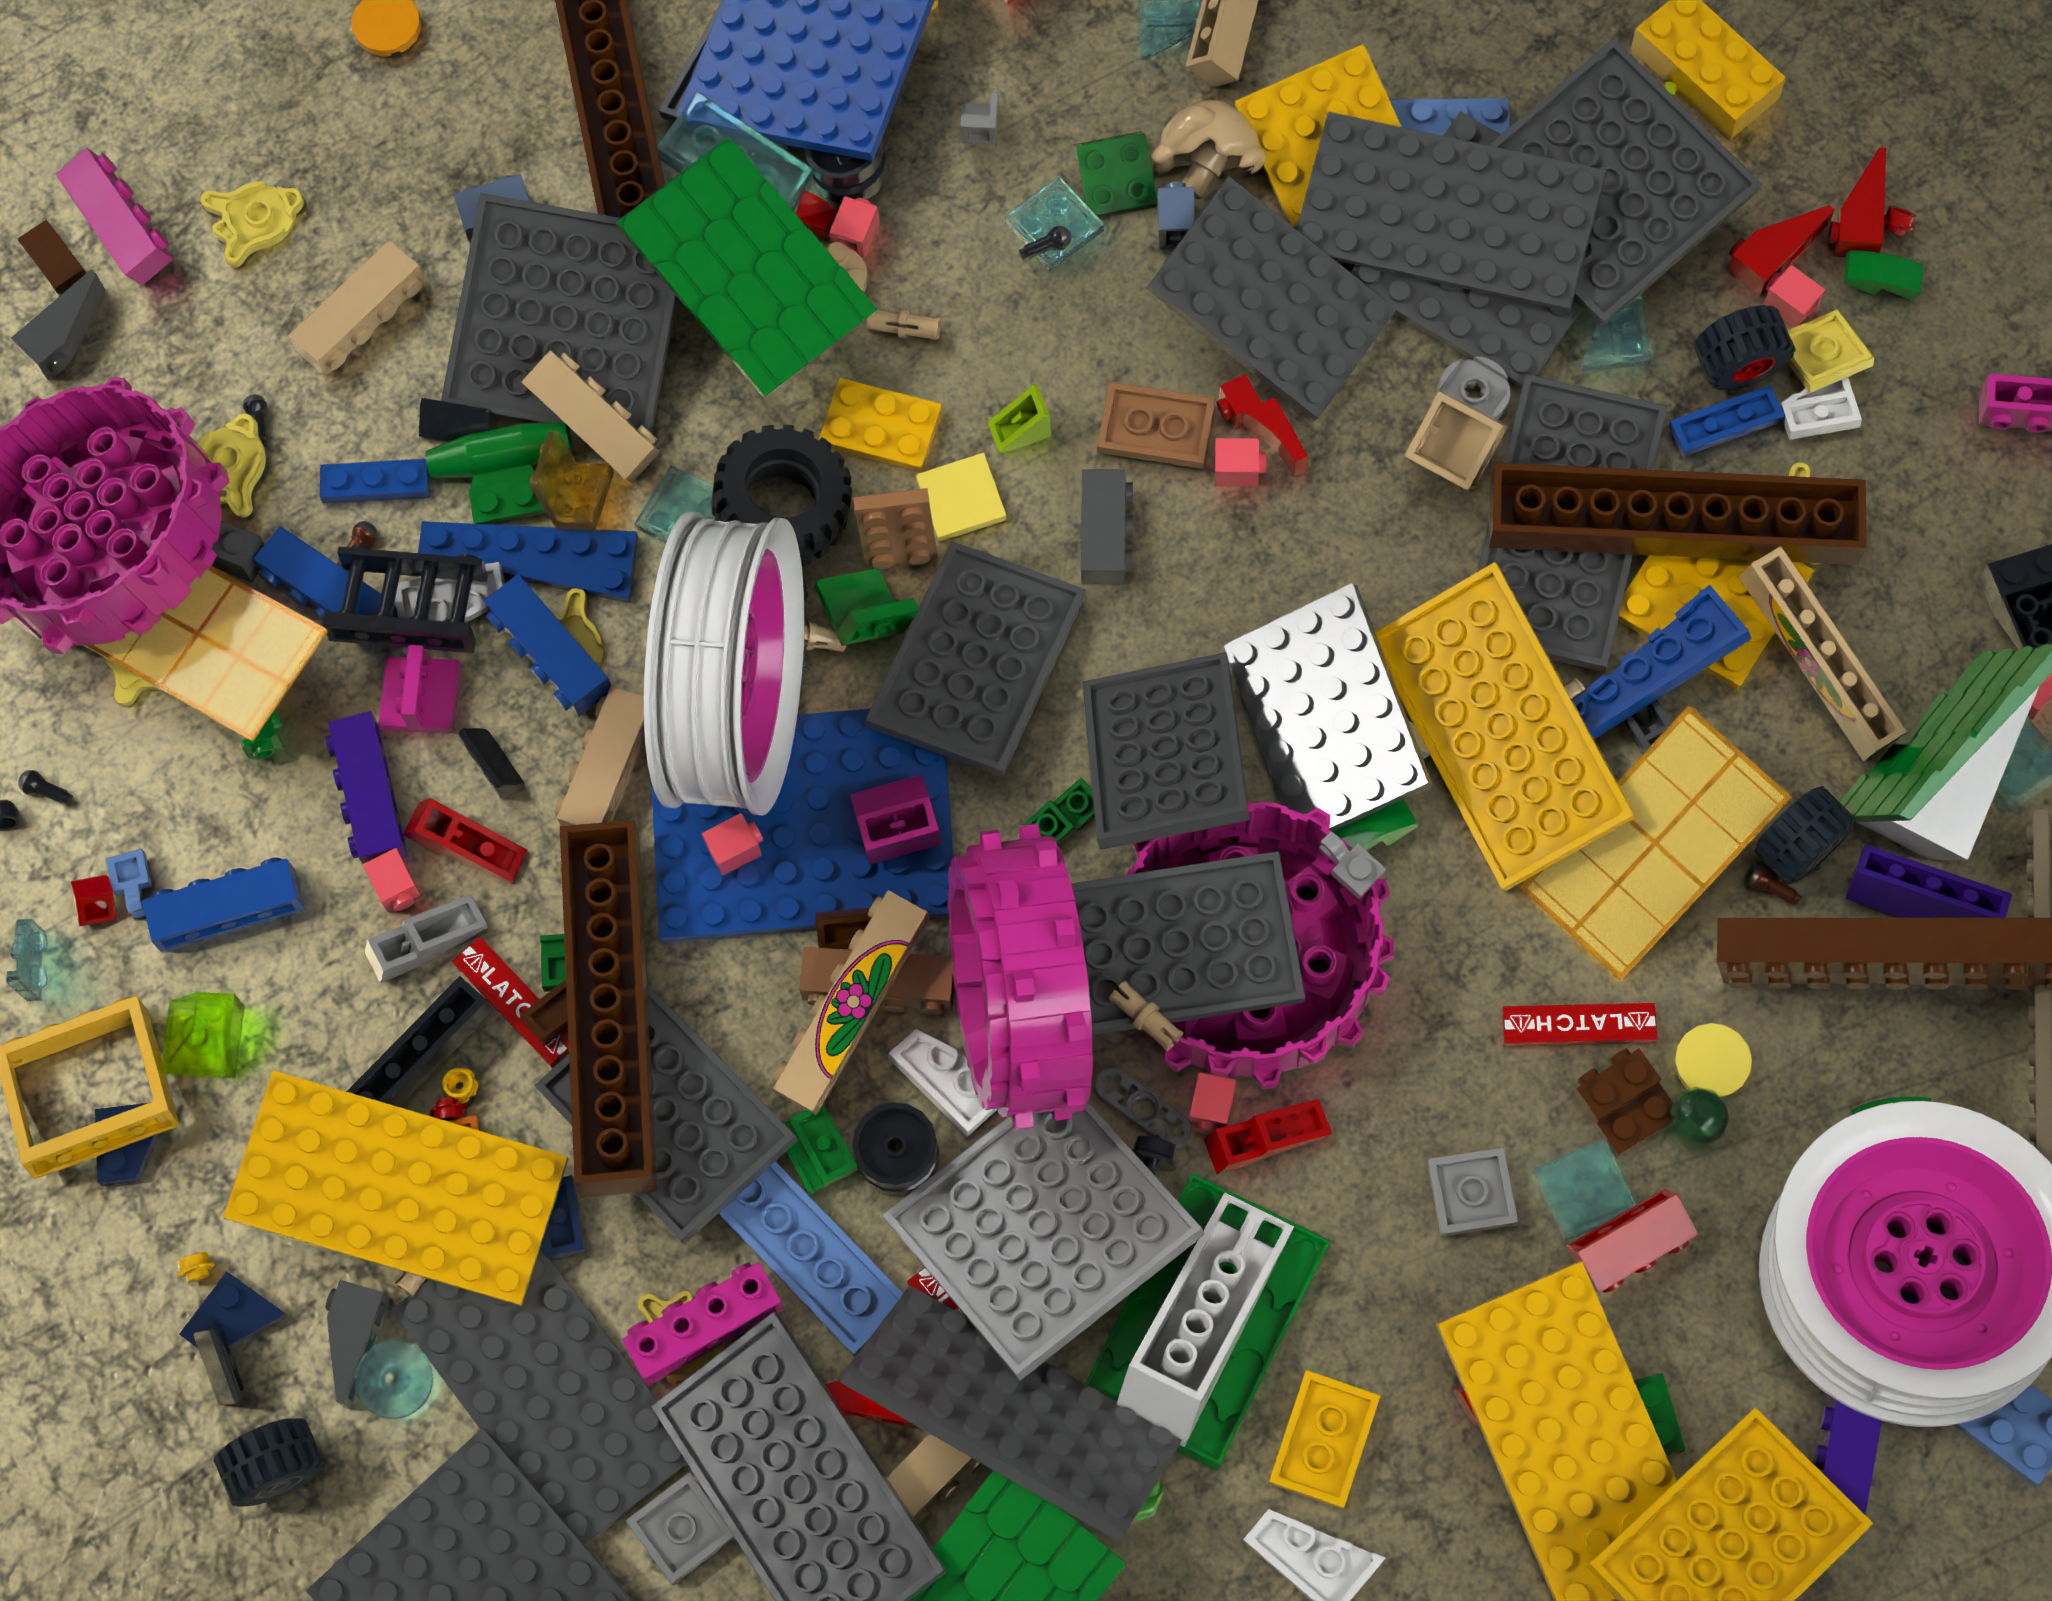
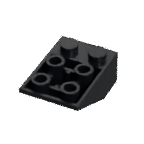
[1979,544,2052,650]

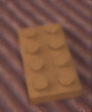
[853,488,938,569]

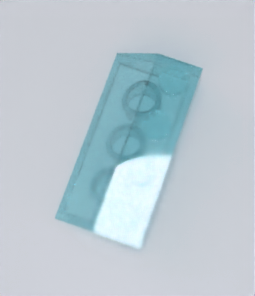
[656,91,813,211]

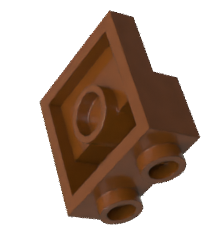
[1573,1048,1682,1158]

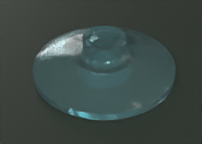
[355,1340,433,1419]

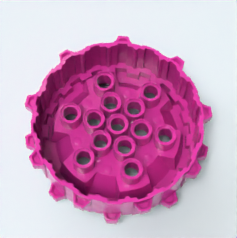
[0,377,229,654]
[1126,801,1394,1089]
[948,824,1093,1130]

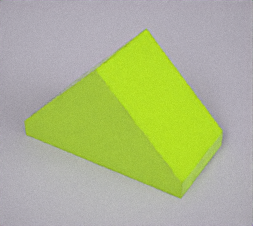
[987,384,1052,453]

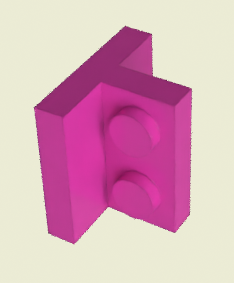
[378,645,461,733]

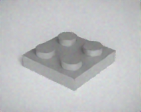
[1427,1147,1518,1237]
[626,1473,735,1586]

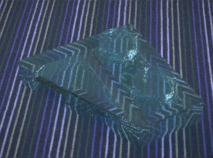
[1581,294,1652,372]

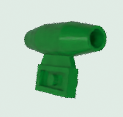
[425,422,573,524]

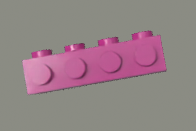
[55,148,173,286]
[1979,374,2052,433]
[622,1262,784,1386]

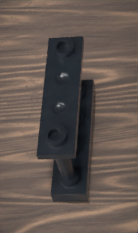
[322,545,488,654]

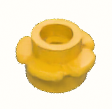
[441,1067,479,1103]
[177,1252,215,1283]

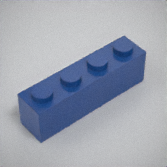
[253,526,398,649]
[483,574,611,717]
[142,858,305,952]

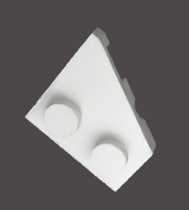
[1781,377,1862,440]

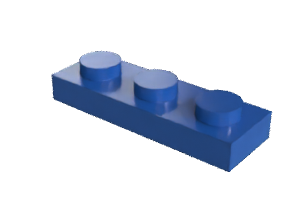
[1668,385,1785,457]
[320,459,430,503]

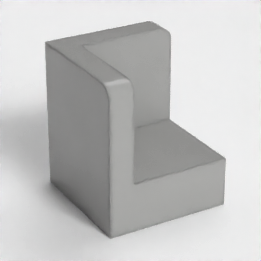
[960,91,1000,145]

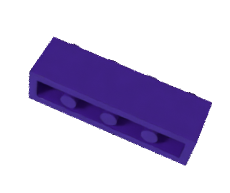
[325,711,409,864]
[1845,844,2012,918]
[1813,1398,1882,1515]

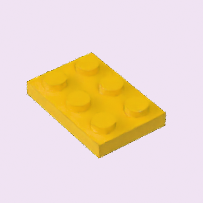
[819,378,943,473]
[1268,1370,1381,1510]

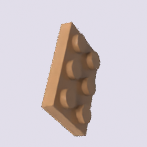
[1097,382,1216,469]

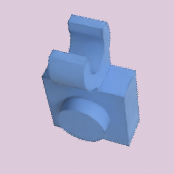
[106,848,153,920]

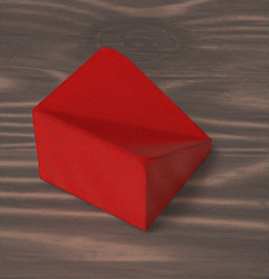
[795,191,839,241]
[71,875,117,927]

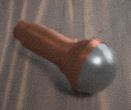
[337,521,377,568]
[1746,865,1801,905]

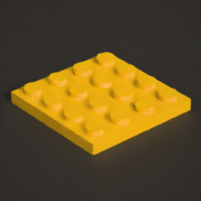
[1234,44,1402,229]
[1618,555,1814,691]

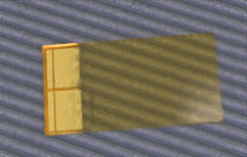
[83,566,328,742]
[1520,705,1792,980]

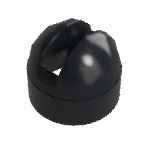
[0,800,20,831]

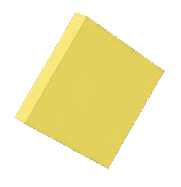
[1788,309,1874,393]
[915,453,1007,542]

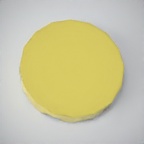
[1674,1023,1752,1100]

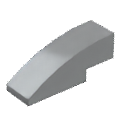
[364,894,487,983]

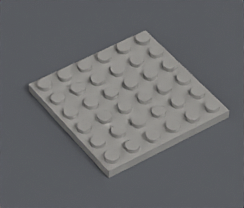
[883,1101,1205,1381]

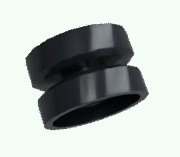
[804,142,889,204]
[852,1102,940,1197]

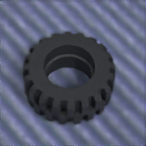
[711,424,852,567]

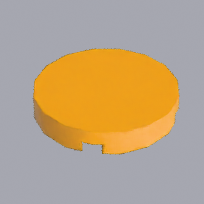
[351,0,421,57]

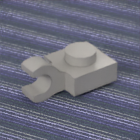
[1319,831,1386,900]

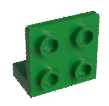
[1072,131,1157,216]
[814,568,919,646]

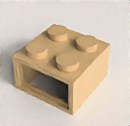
[1405,391,1509,491]

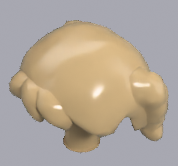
[1151,100,1266,200]

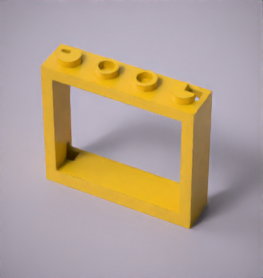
[0,996,180,1180]

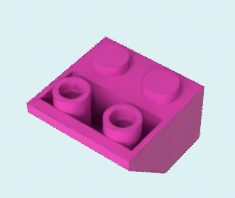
[850,775,942,865]

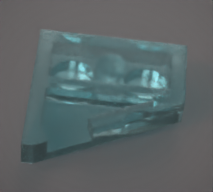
[1139,0,1202,60]
[6,918,48,1001]

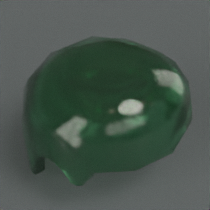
[1669,1086,1729,1149]

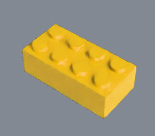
[1631,0,1786,141]

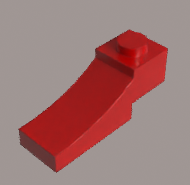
[1216,374,1308,477]
[1203,1099,1332,1174]

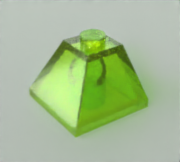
[161,992,245,1078]

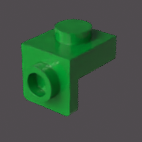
[240,707,284,759]

